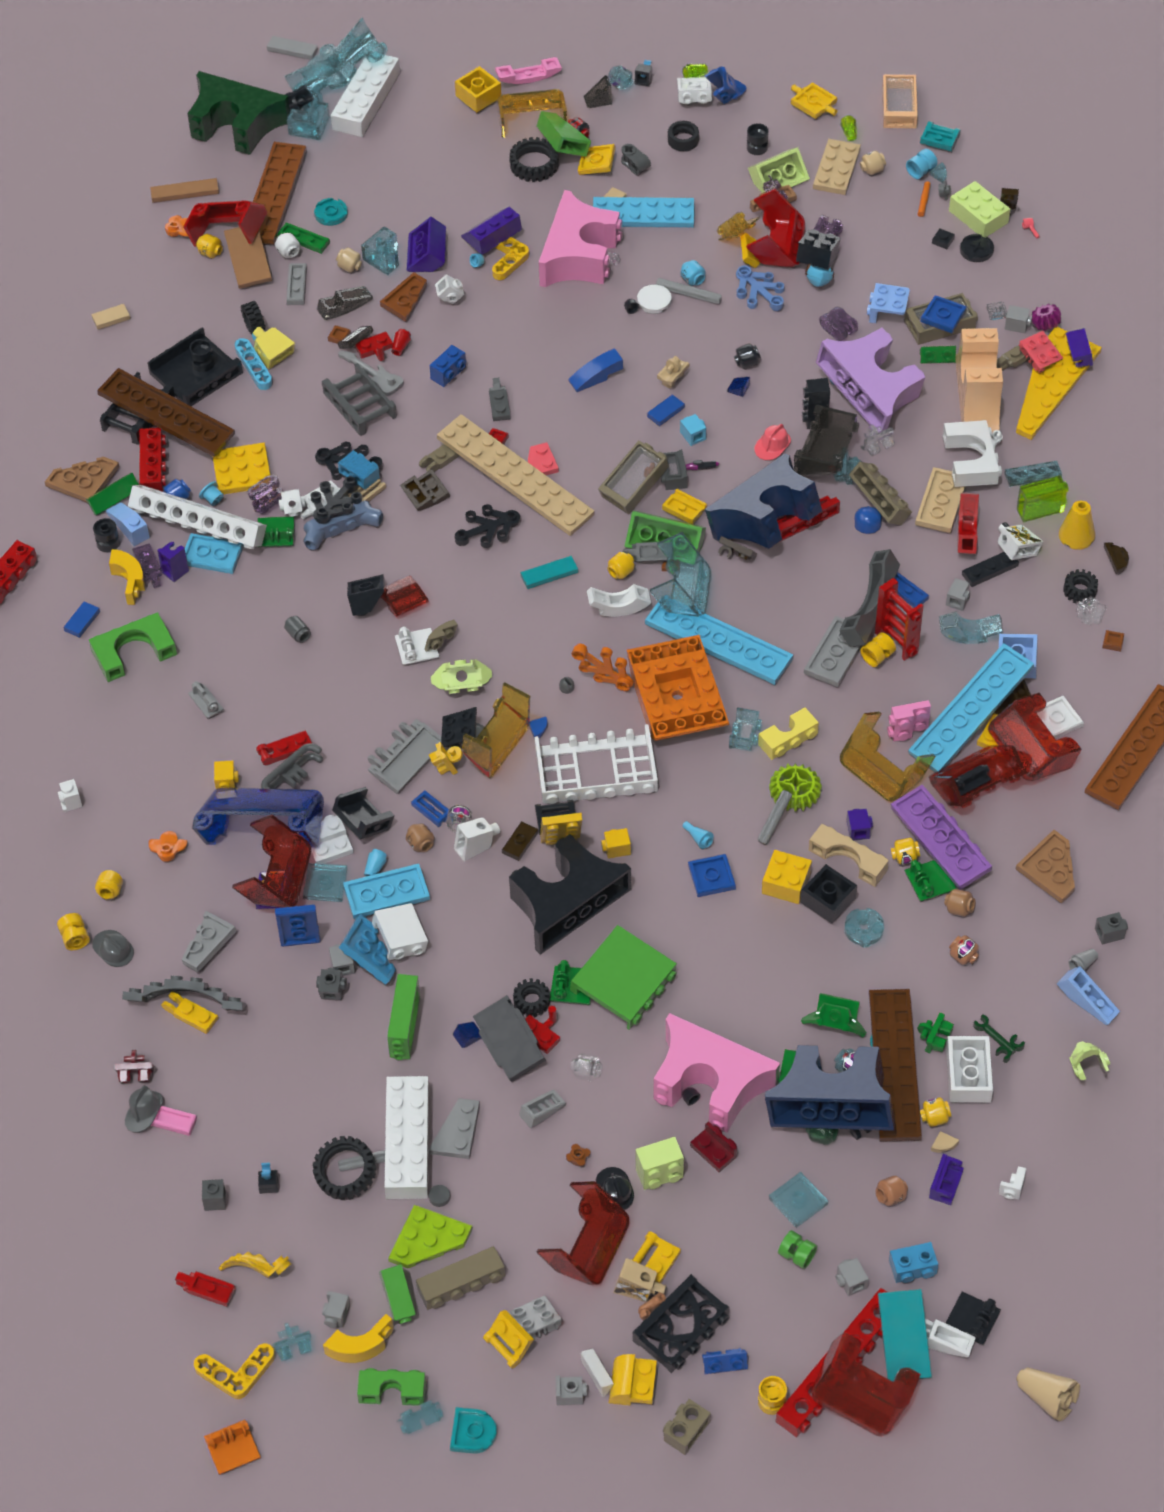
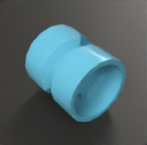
[906,148,938,179]

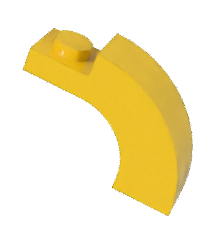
[109,549,145,605]
[323,1314,394,1363]

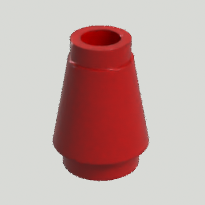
[391,329,411,356]

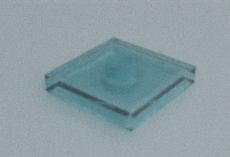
[303,863,348,902]
[769,1172,828,1228]

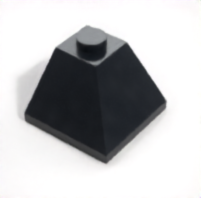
[347,574,384,616]

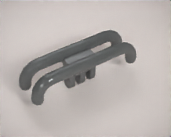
[261,743,323,805]

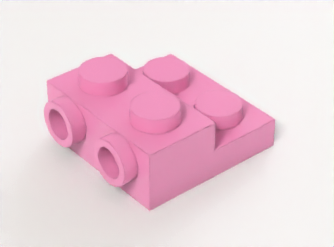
[887,700,931,742]

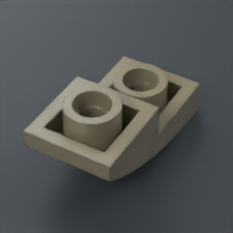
[424,619,458,651]

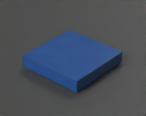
[920,295,967,333]
[688,854,736,897]

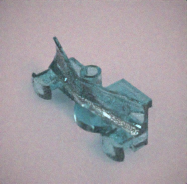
[284,17,388,112]

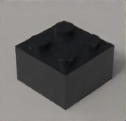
[796,229,841,269]
[801,864,857,924]

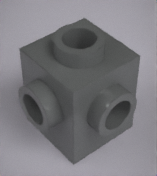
[316,967,346,1000]

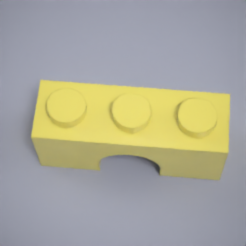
[758,708,819,760]

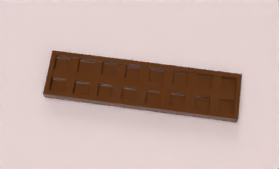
[869,989,922,1142]

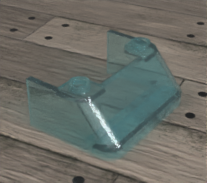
[650,532,711,617]

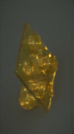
[717,212,760,241]

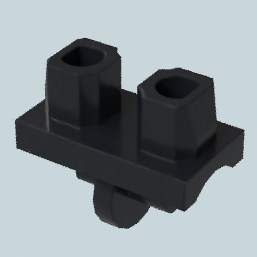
[285,85,314,112]

